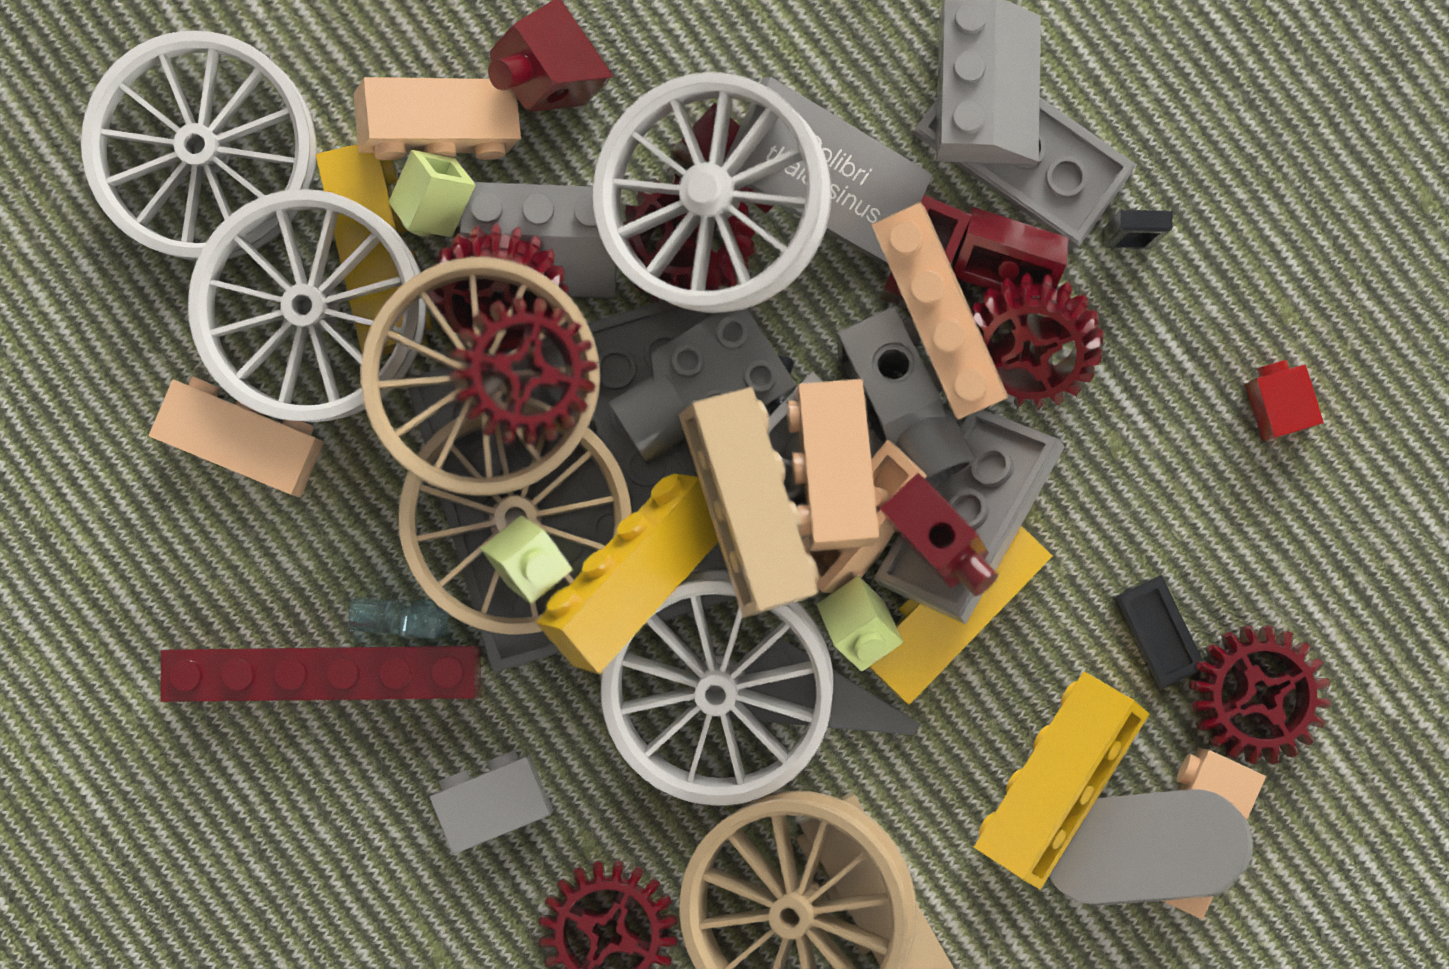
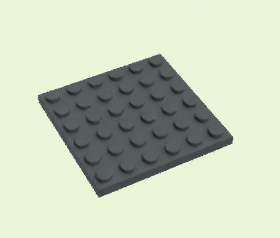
[406,300,736,673]

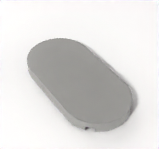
[1049,789,1253,905]

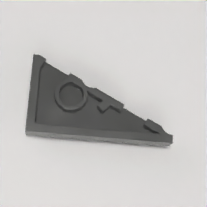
[729,630,921,735]

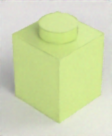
[389,150,476,237]
[480,515,573,604]
[816,575,904,672]

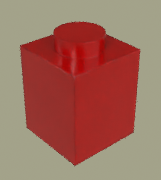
[1245,360,1324,442]

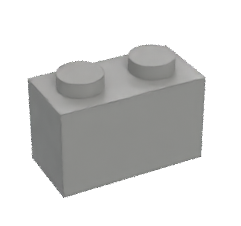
[429,750,553,855]

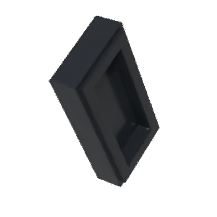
[1102,210,1173,249]
[1113,575,1204,689]

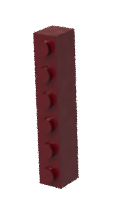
[160,646,481,702]

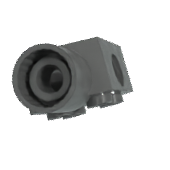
[837,306,975,486]
[608,308,797,464]

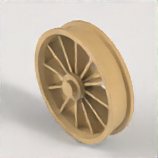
[361,257,599,496]
[398,403,631,635]
[679,791,916,969]

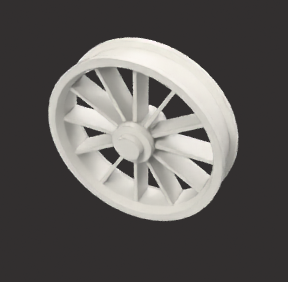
[81,31,317,261]
[593,72,831,313]
[188,189,427,422]
[601,570,833,805]

